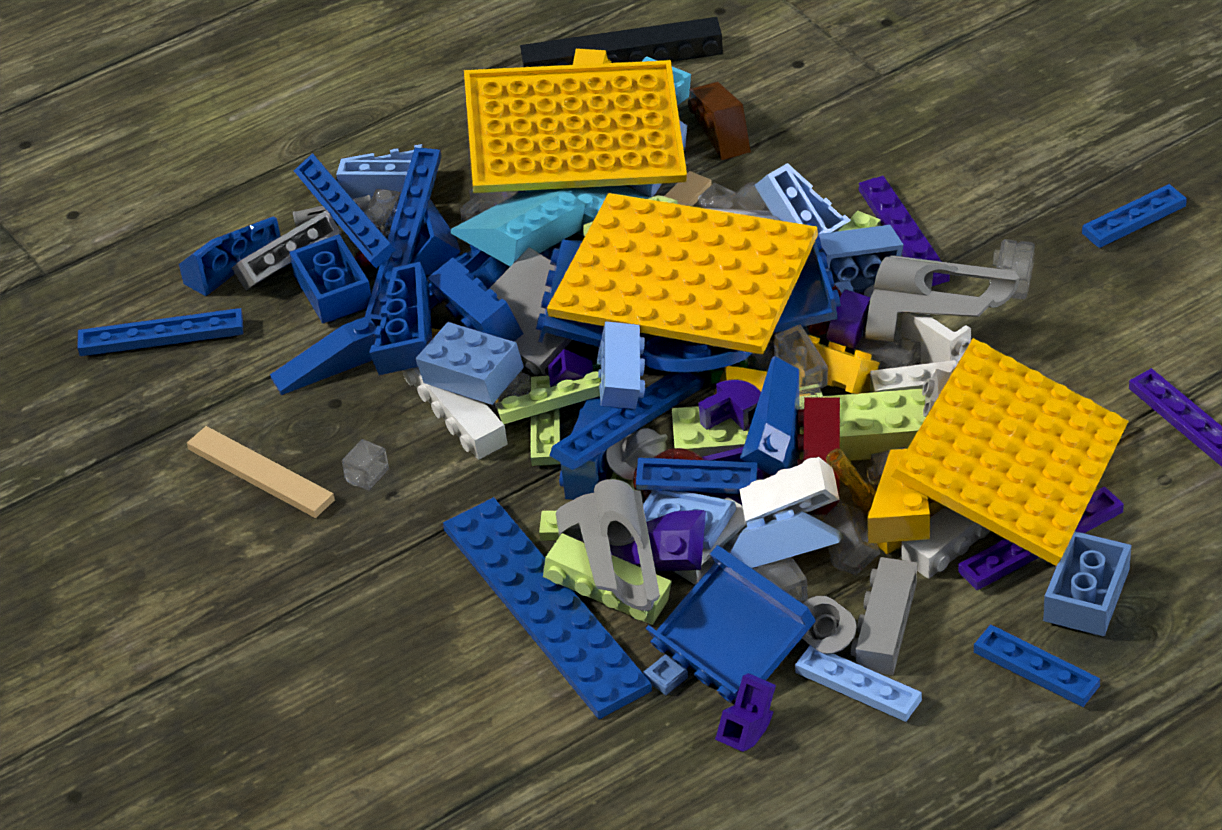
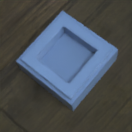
[643,654,688,695]

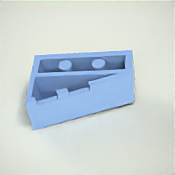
[336,144,423,201]
[754,163,851,234]
[597,321,645,409]

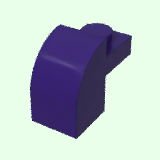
[827,289,871,354]
[699,380,761,431]
[715,673,776,752]

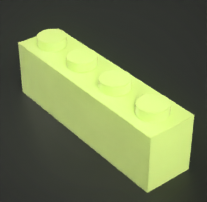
[543,533,671,625]

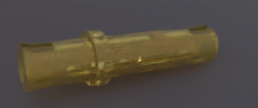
[826,449,876,514]

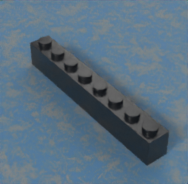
[520,17,723,67]

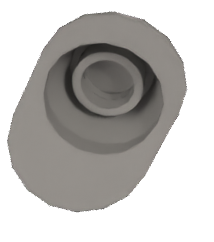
[606,428,668,480]
[802,596,857,654]

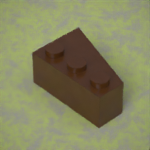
[688,81,751,160]

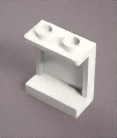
[901,313,971,364]

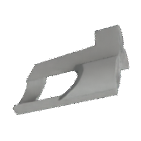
[865,255,1019,342]
[556,479,660,611]

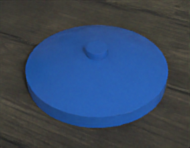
[640,335,752,372]

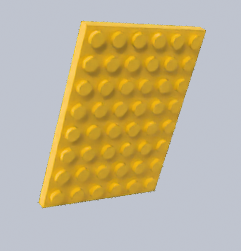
[464,60,687,193]
[547,193,818,355]
[892,338,1129,566]

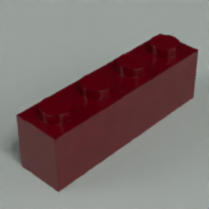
[797,397,840,515]

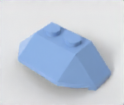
[730,509,842,568]

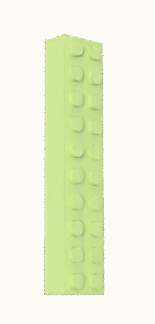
[672,389,926,461]

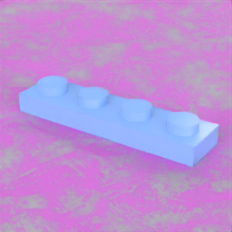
[795,645,922,722]

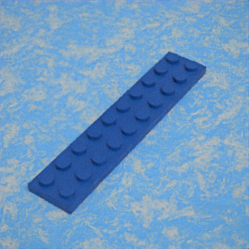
[443,497,652,719]

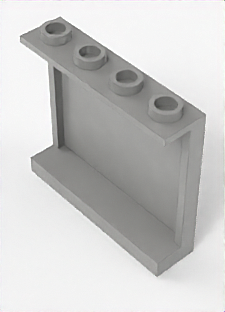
[489,247,572,377]

